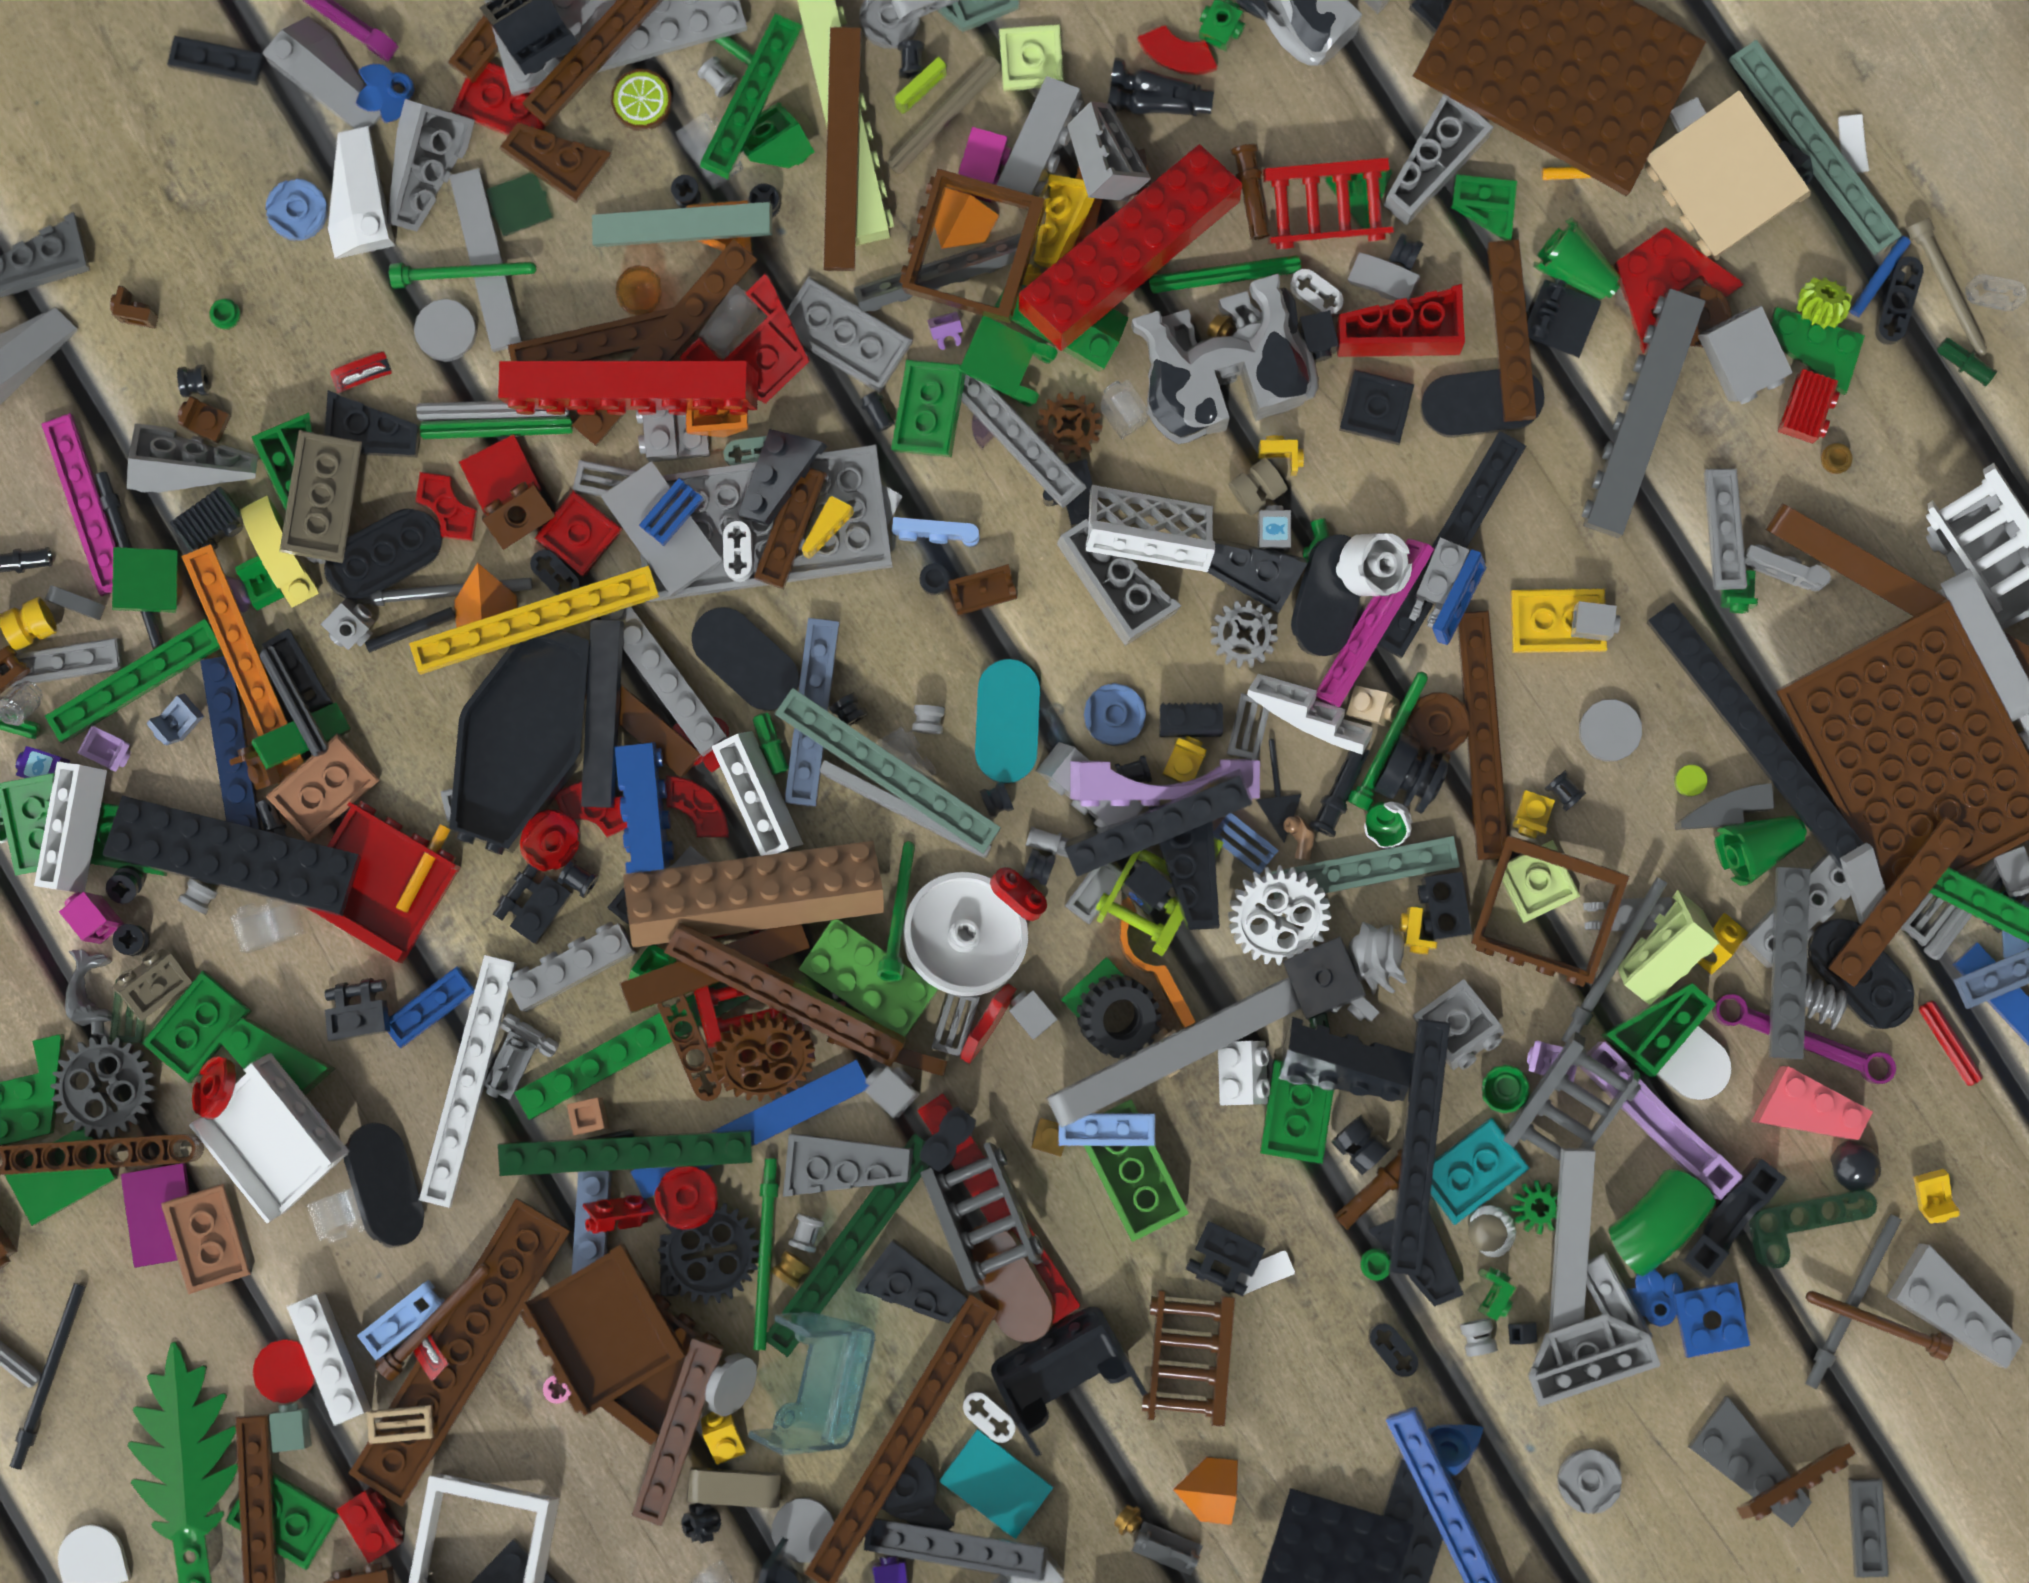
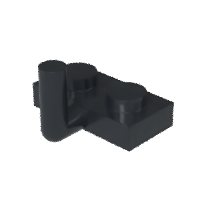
[1043,459,1101,527]

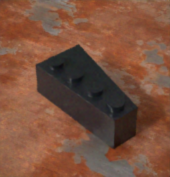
[1279,1017,1413,1102]

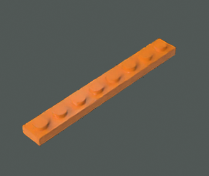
[182,544,304,784]

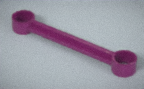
[302,0,399,62]
[1712,994,1896,1084]

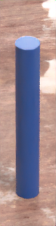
[1850,236,1911,317]

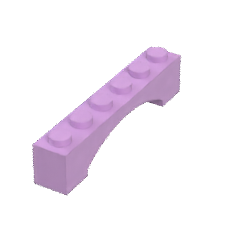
[1070,759,1260,806]
[1578,1041,1743,1199]

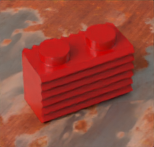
[1778,369,1840,444]

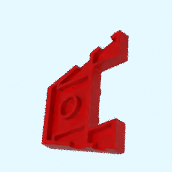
[1614,227,1744,354]
[679,272,810,404]

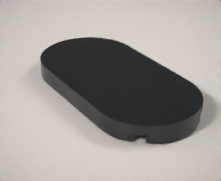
[1420,369,1545,438]
[324,508,442,600]
[1291,535,1361,656]
[691,607,799,711]
[1808,919,1915,1029]
[344,1123,424,1248]

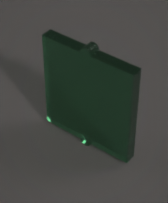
[485,172,553,237]

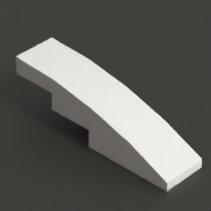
[1247,674,1373,754]

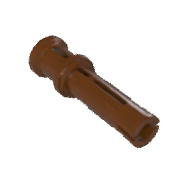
[1230,144,1270,240]
[1334,1148,1402,1230]

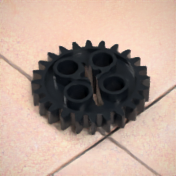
[658,1203,760,1304]

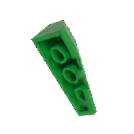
[994,285,1129,371]

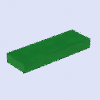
[251,703,351,770]

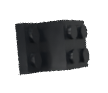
[479,0,578,76]

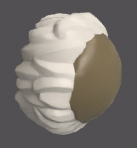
[1468,1205,1517,1257]

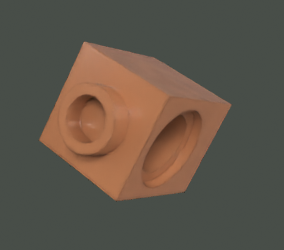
[567,1097,609,1136]

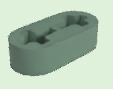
[724,436,767,466]

